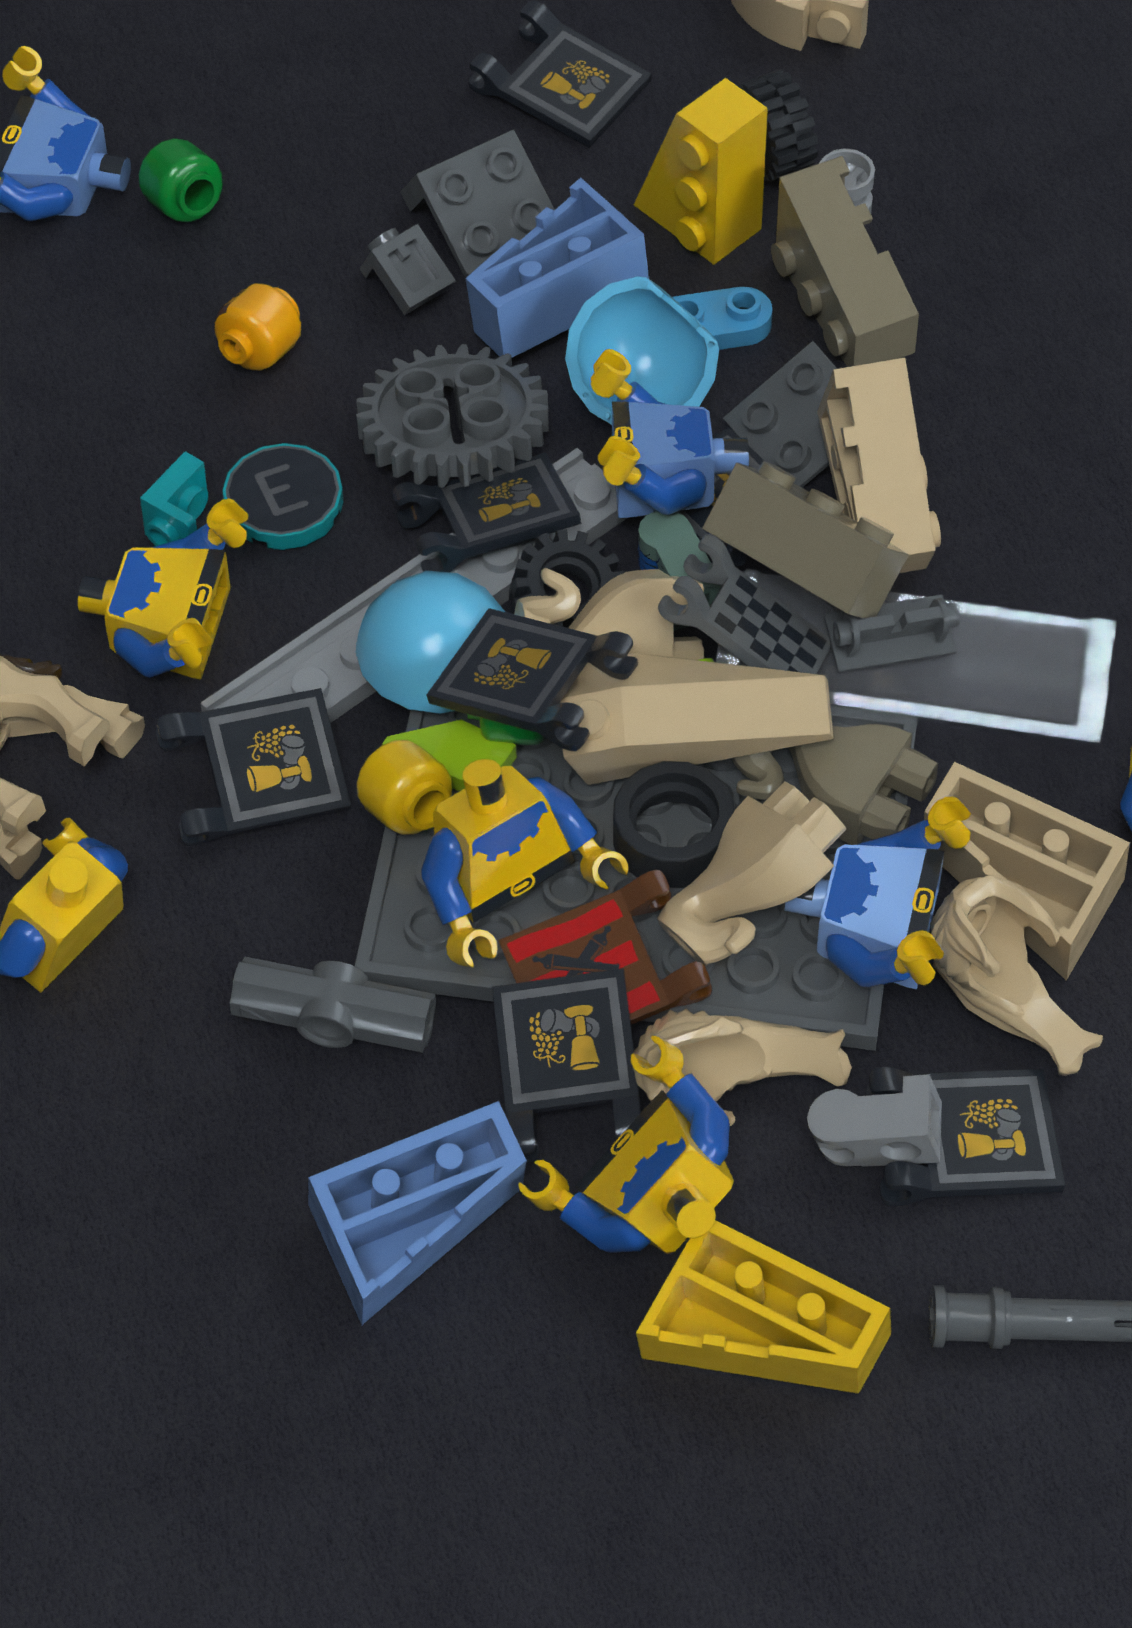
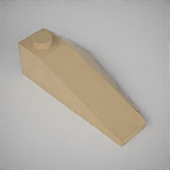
[560,653,834,785]

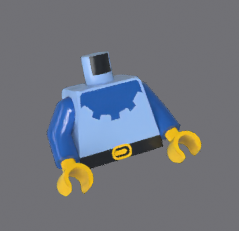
[784,796,971,989]

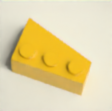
[634,78,768,265]
[636,1220,891,1394]

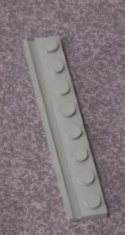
[201,448,627,723]

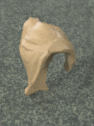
[930,875,1103,1076]
[633,1009,852,1126]

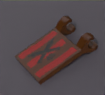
[498,870,712,1025]

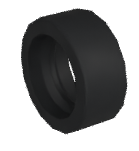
[613,761,735,888]

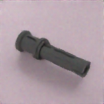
[929,1285,1132,1349]

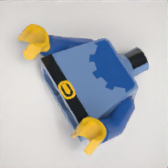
[0,46,131,221]
[591,349,749,518]

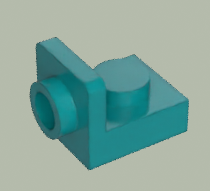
[140,451,208,546]

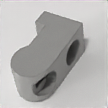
[807,1074,942,1167]

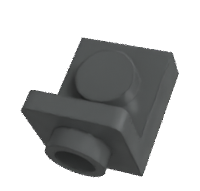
[360,224,456,316]

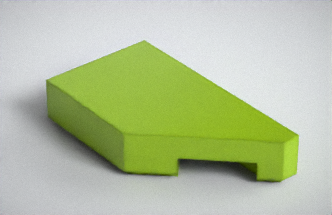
[382,719,517,791]

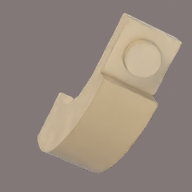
[731,0,869,51]

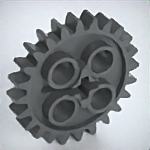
[356,344,549,488]

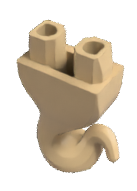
[514,568,704,660]
[657,781,847,967]

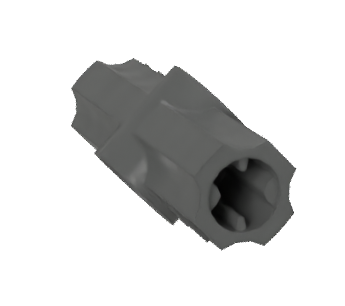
[230,957,436,1053]

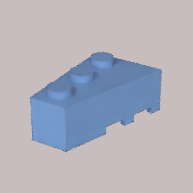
[466,178,649,358]
[308,1101,527,1325]

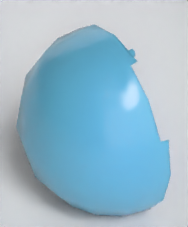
[565,276,719,425]
[355,571,505,714]

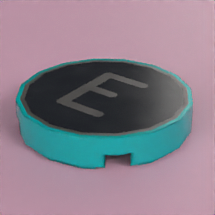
[222,443,344,550]

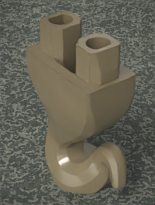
[732,724,938,845]

